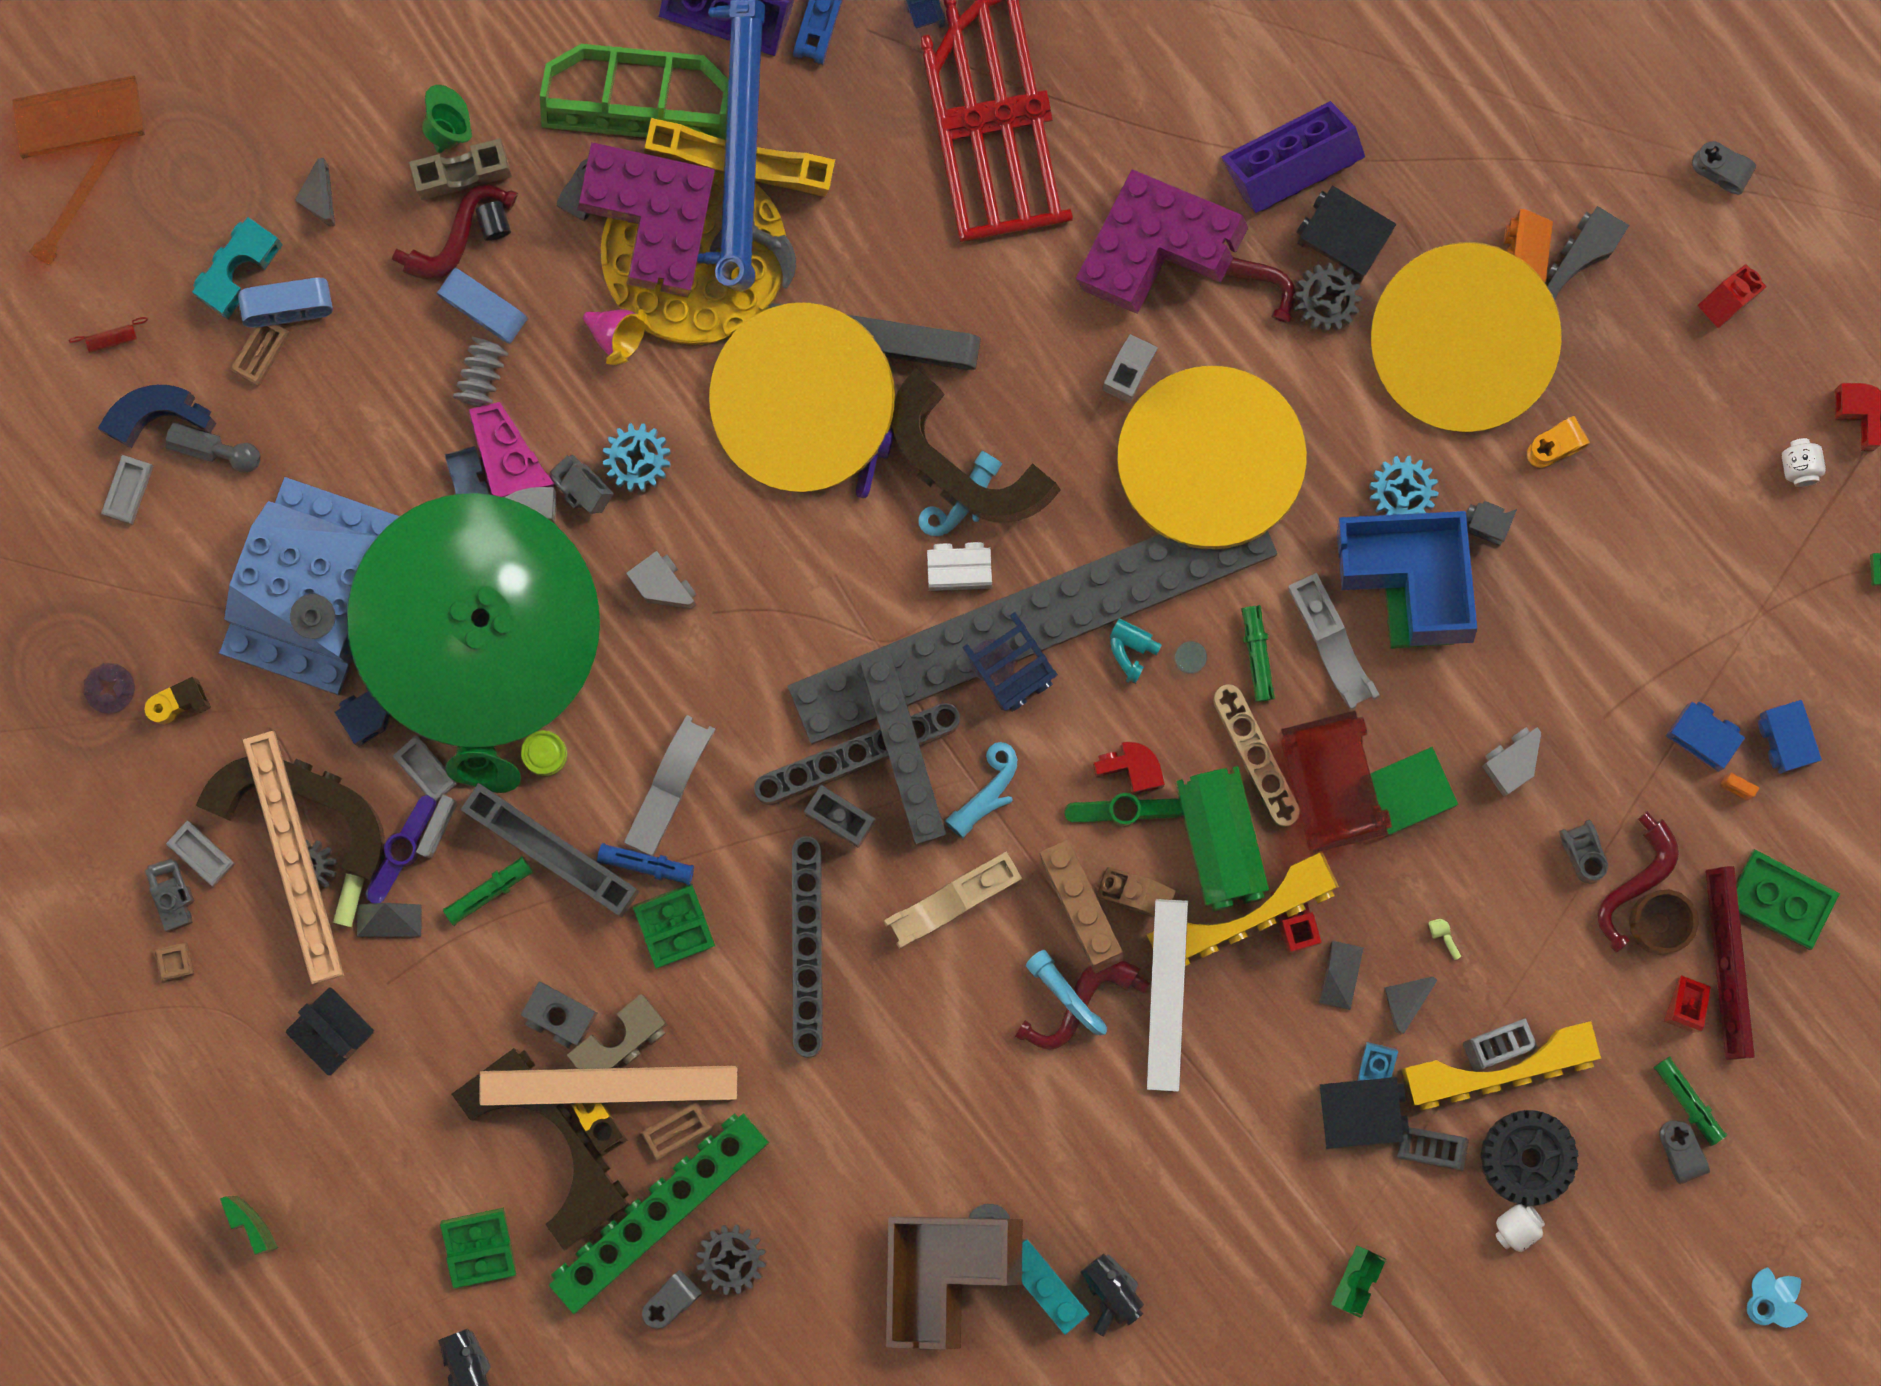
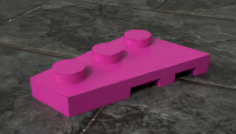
[469,402,554,498]

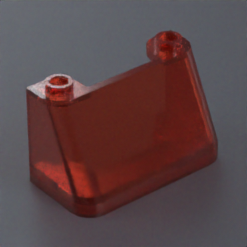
[1279,710,1392,856]

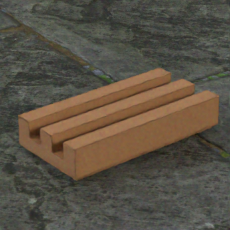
[230,325,290,387]
[641,1101,712,1161]

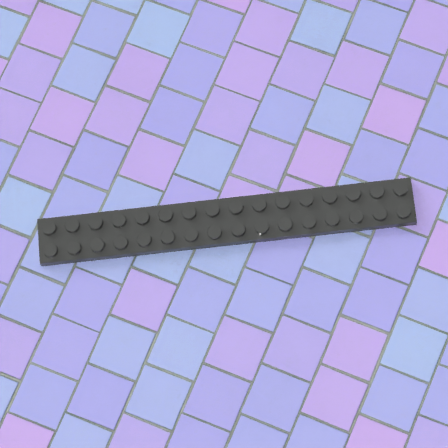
[787,531,1278,745]

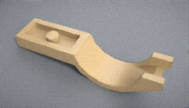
[883,851,1022,949]

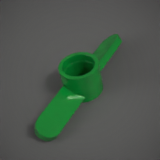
[1064,793,1183,827]

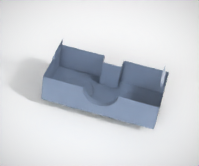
[445,446,489,494]

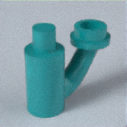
[1109,618,1162,684]

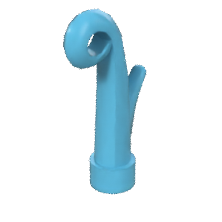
[919,451,1002,536]
[944,742,1018,839]
[1026,950,1107,1036]

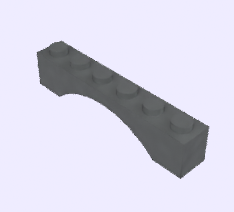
[1546,206,1630,300]
[860,652,946,844]
[460,783,640,918]

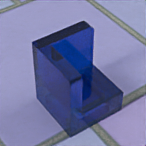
[904,0,945,28]

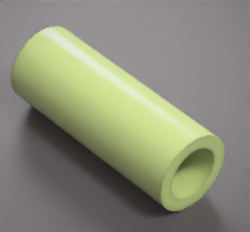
[333,873,364,927]

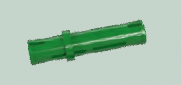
[1241,605,1275,702]
[443,856,533,926]
[1654,1056,1727,1147]

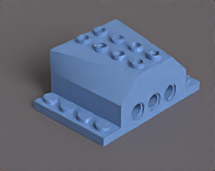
[219,477,399,695]

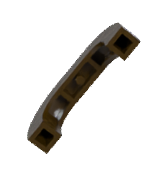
[892,368,1061,523]
[196,757,385,881]

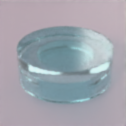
[1175,641,1207,674]

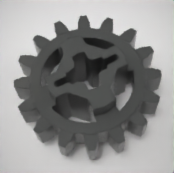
[1293,263,1362,332]
[696,1225,766,1295]

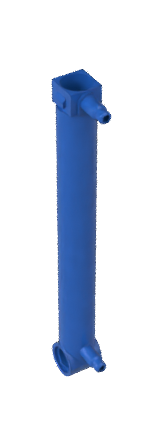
[697,0,765,292]

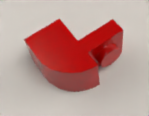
[1835,383,1881,451]
[1093,742,1165,795]
[1270,891,1322,953]

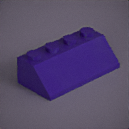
[658,0,794,56]
[1221,101,1365,213]

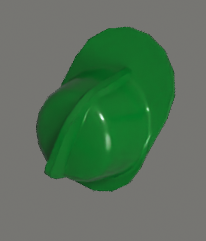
[422,84,472,153]
[445,746,521,793]

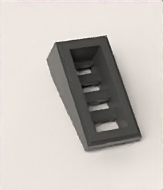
[1463,1018,1538,1072]
[1397,1127,1469,1171]

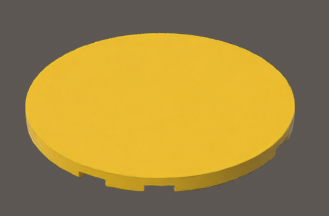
[601,172,786,345]
[1371,242,1562,432]
[709,303,895,492]
[1118,366,1307,549]

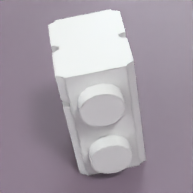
[927,542,992,591]

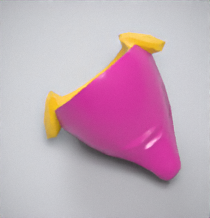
[583,308,650,365]

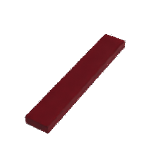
[1705,866,1755,1060]

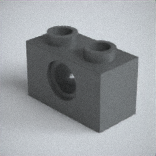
[804,785,876,848]
[521,981,598,1049]

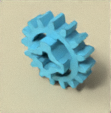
[603,423,671,492]
[1369,456,1439,515]

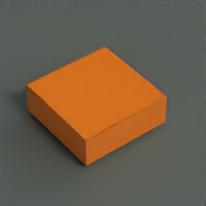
[1720,772,1759,801]

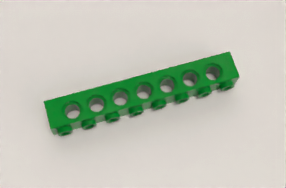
[549,1113,770,1314]

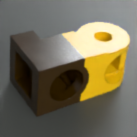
[144,677,211,725]
[571,1103,628,1156]

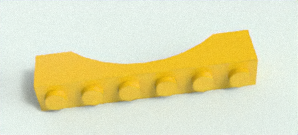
[643,118,835,197]
[1147,852,1339,966]
[1402,1021,1601,1110]

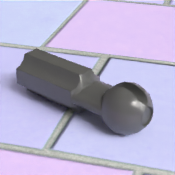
[166,422,261,473]

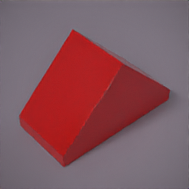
[1663,975,1711,1033]

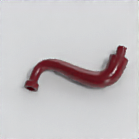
[392,185,518,279]
[1225,256,1295,324]
[1598,811,1679,953]
[1015,961,1151,1050]

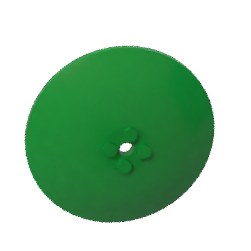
[347,493,600,748]

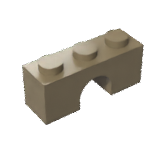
[409,138,512,200]
[567,994,668,1069]

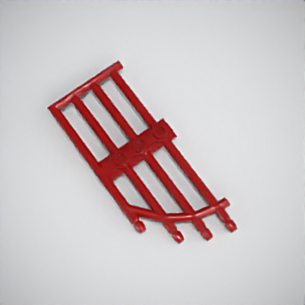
[920,0,1073,242]

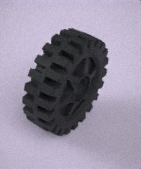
[1481,1110,1579,1206]

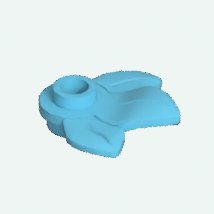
[1747,1267,1808,1328]

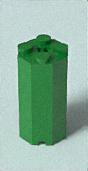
[1175,766,1269,912]

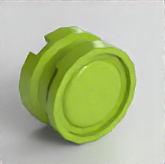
[521,730,568,777]

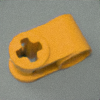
[1527,416,1590,468]

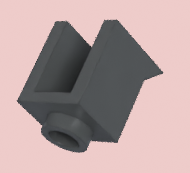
[1466,501,1517,546]

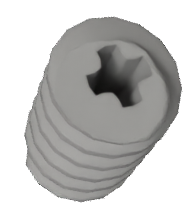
[453,337,508,407]

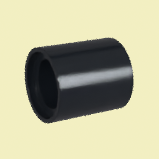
[475,201,511,241]

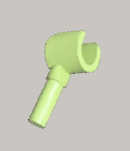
[1429,919,1461,960]

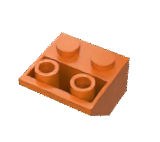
[1504,209,1553,283]

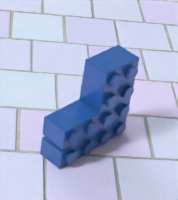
[1337,511,1477,646]

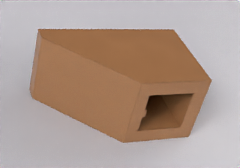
[1096,867,1175,917]

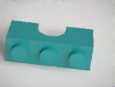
[192,217,283,320]
[1022,1238,1089,1335]

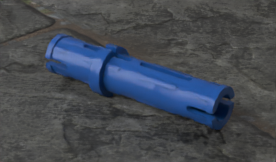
[597,843,694,885]

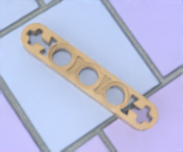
[1213,684,1300,827]

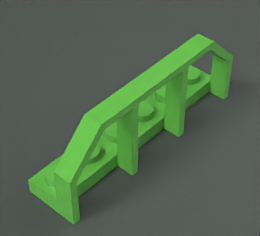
[540,44,729,140]

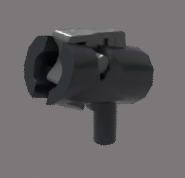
[1080,1254,1144,1337]
[438,1329,491,1386]

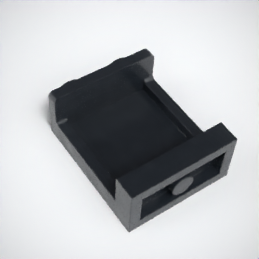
[1296,185,1396,283]
[1319,1077,1409,1149]

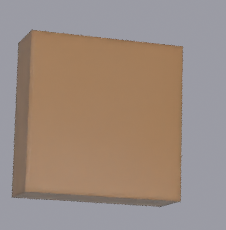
[155,943,194,981]

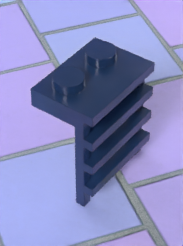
[962,612,1058,712]

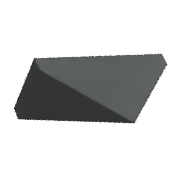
[295,158,335,226]
[357,903,422,937]
[1319,941,1364,1010]
[1385,977,1437,1035]

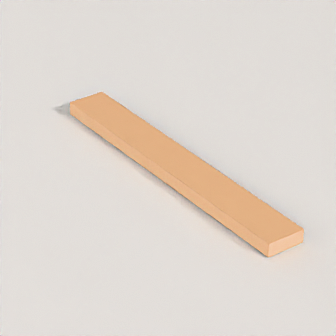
[243,731,344,985]
[479,1066,737,1105]

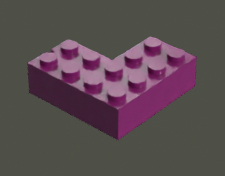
[577,142,715,297]
[1076,169,1248,314]

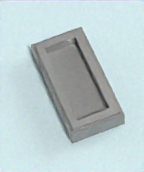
[101,455,154,525]
[393,735,458,803]
[416,795,457,859]
[166,820,235,887]

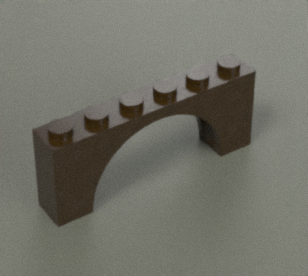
[452,1048,629,1250]

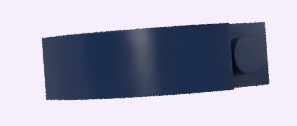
[98,384,216,448]

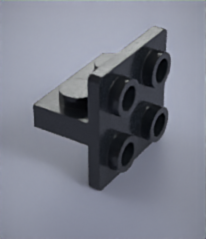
[286,988,374,1076]

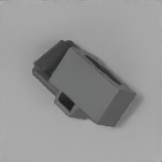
[550,455,614,514]
[145,859,194,932]

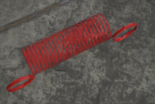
[69,317,148,353]

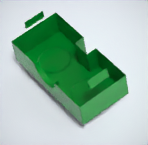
[1331,1245,1388,1318]

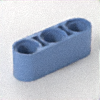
[436,268,528,344]
[238,278,333,328]

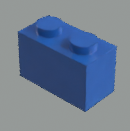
[1758,700,1822,774]
[1666,701,1745,772]

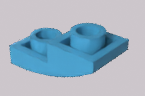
[1357,1042,1398,1081]

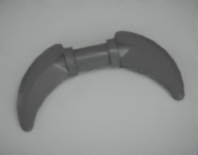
[710,220,796,288]

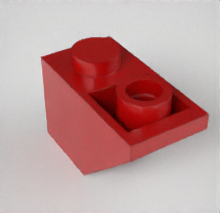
[1697,264,1767,328]

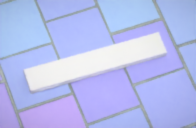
[1147,899,1188,1091]

